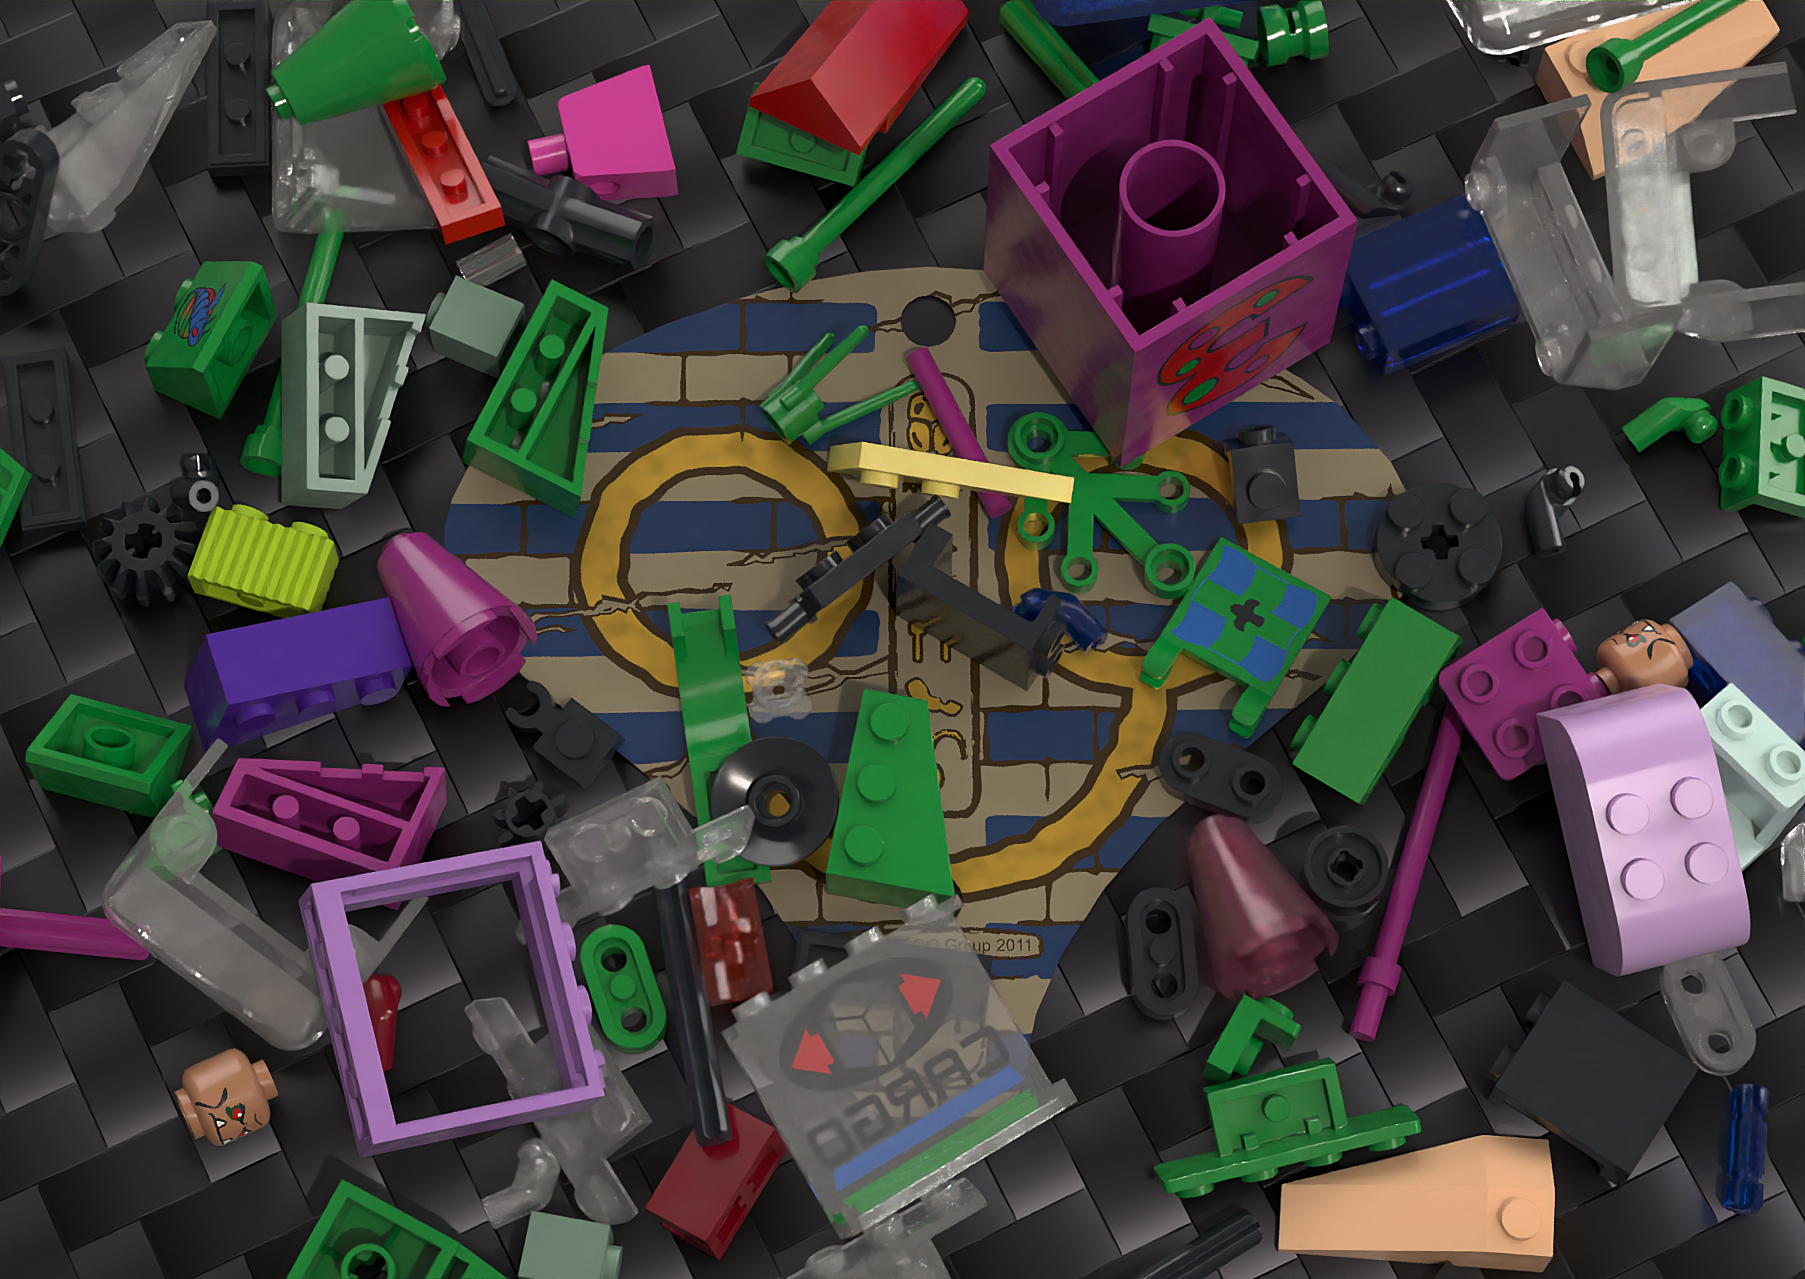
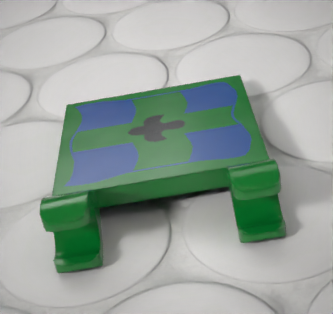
[1139,537,1332,739]

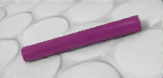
[906,347,1012,519]

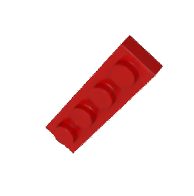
[378,85,505,245]

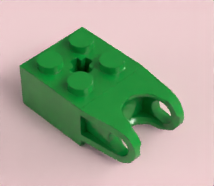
[286,1179,508,1279]

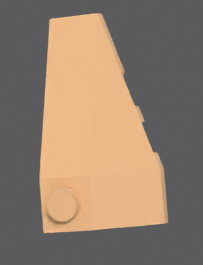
[1535,0,1780,181]
[1277,1135,1555,1272]

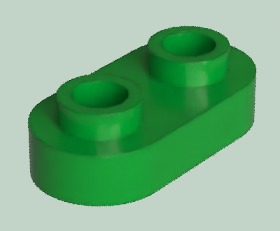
[580,925,667,1055]

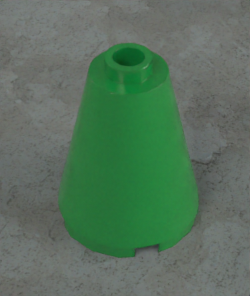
[265,0,446,127]

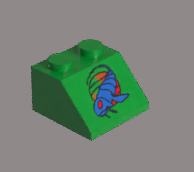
[144,261,278,420]

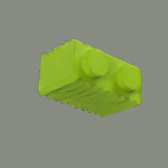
[188,504,339,619]

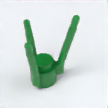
[758,325,918,446]

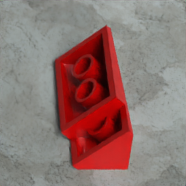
[749,0,969,156]

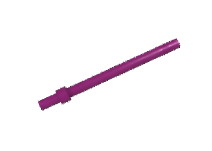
[1349,700,1465,1042]

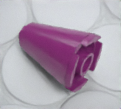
[377,532,537,706]

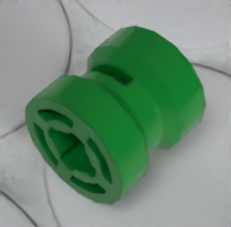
[1256,0,1329,67]

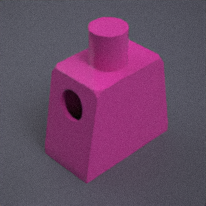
[527,65,678,200]

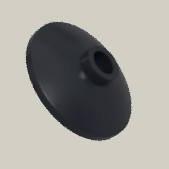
[711,736,839,867]

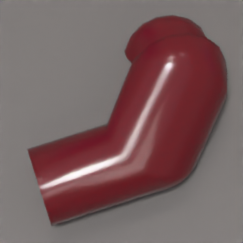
[362,974,402,1071]

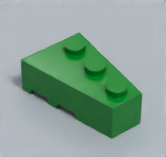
[1290,596,1465,805]
[826,689,955,918]

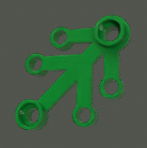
[1007,412,1196,599]

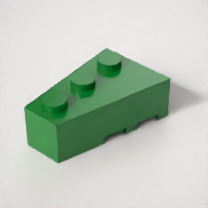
[462,280,608,518]

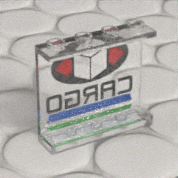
[721,893,1077,1240]

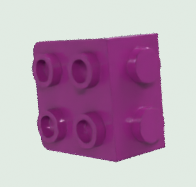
[1438,607,1609,781]

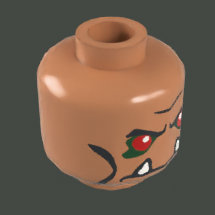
[1594,619,1693,696]
[174,1048,278,1146]

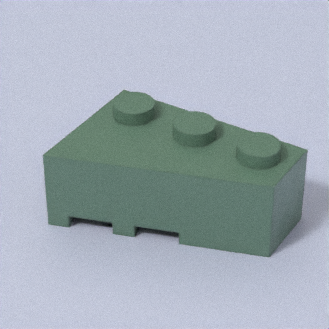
[282,303,426,509]

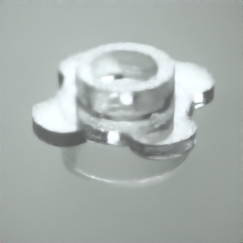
[745,658,812,724]

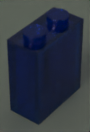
[1338,192,1525,377]

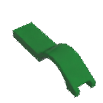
[667,594,772,892]

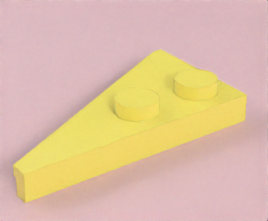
[827,442,1074,503]

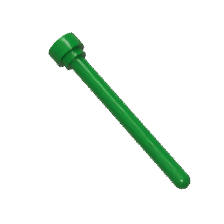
[1586,0,1749,94]
[763,77,986,293]
[240,200,350,478]

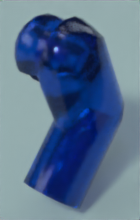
[1012,587,1109,654]

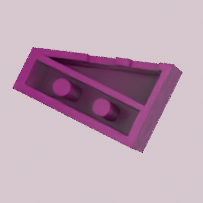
[212,758,447,911]

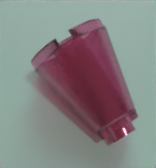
[1186,815,1339,1000]

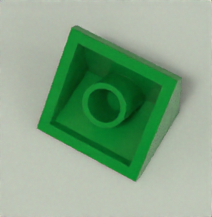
[25,694,193,821]

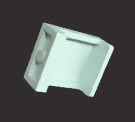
[1700,682,1805,871]

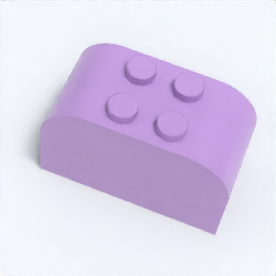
[1536,683,1750,977]

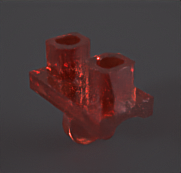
[688,877,774,1006]

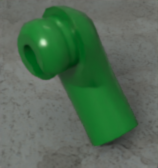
[1622,397,1718,453]

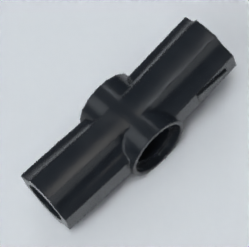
[480,155,658,271]

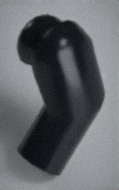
[170,454,221,512]
[1524,464,1585,558]

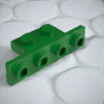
[1153,1057,1422,1198]

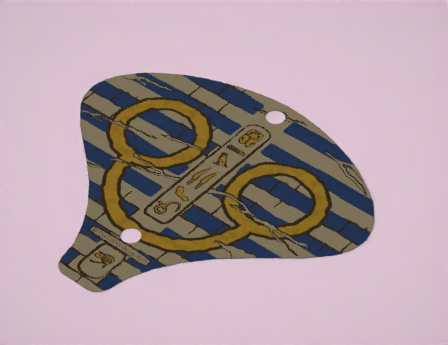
[444,267,1406,1118]

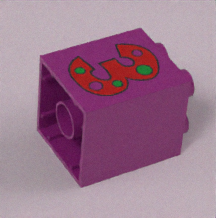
[984,17,1358,468]

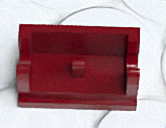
[645,1102,788,1261]

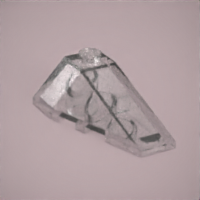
[12,20,218,234]

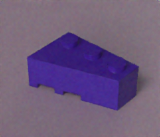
[184,597,412,755]

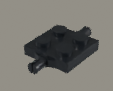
[764,494,951,645]

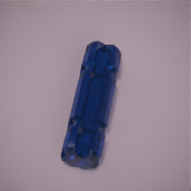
[1724,1084,1769,1214]

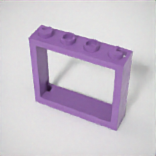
[298,841,606,1158]

